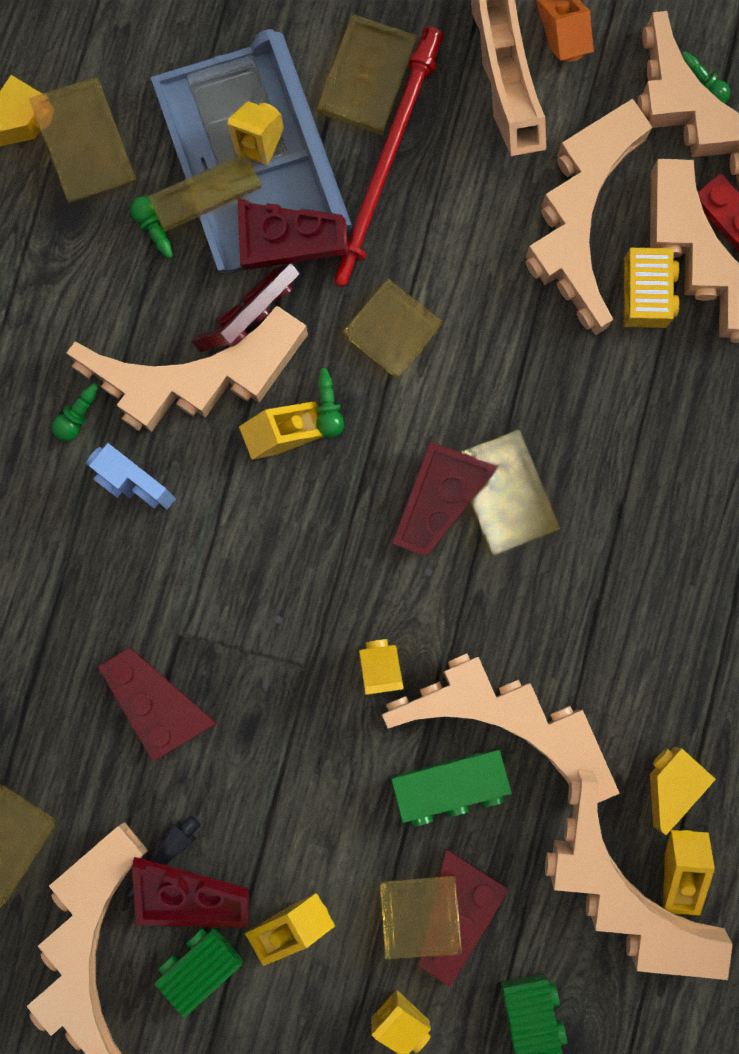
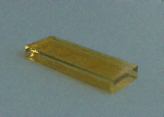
[148,153,261,232]

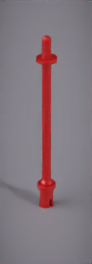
[334,27,444,287]

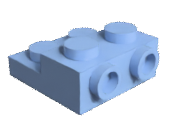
[86,443,176,509]

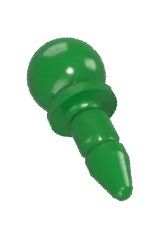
[681,51,730,104]
[130,196,173,259]
[316,368,344,438]
[51,383,98,442]

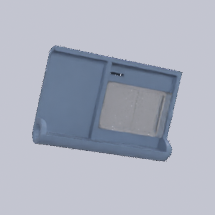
[151,29,353,273]

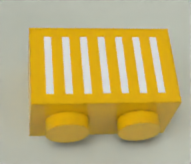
[624,248,679,328]

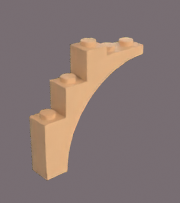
[471,0,546,156]
[638,11,739,187]
[526,99,652,335]
[650,159,739,343]
[67,306,308,432]
[382,653,619,803]
[545,769,733,980]
[27,822,148,1054]

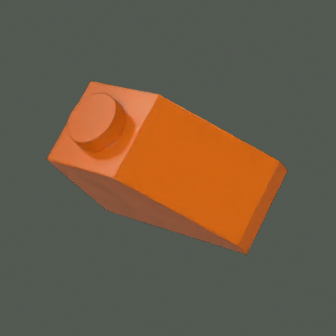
[536,0,594,62]

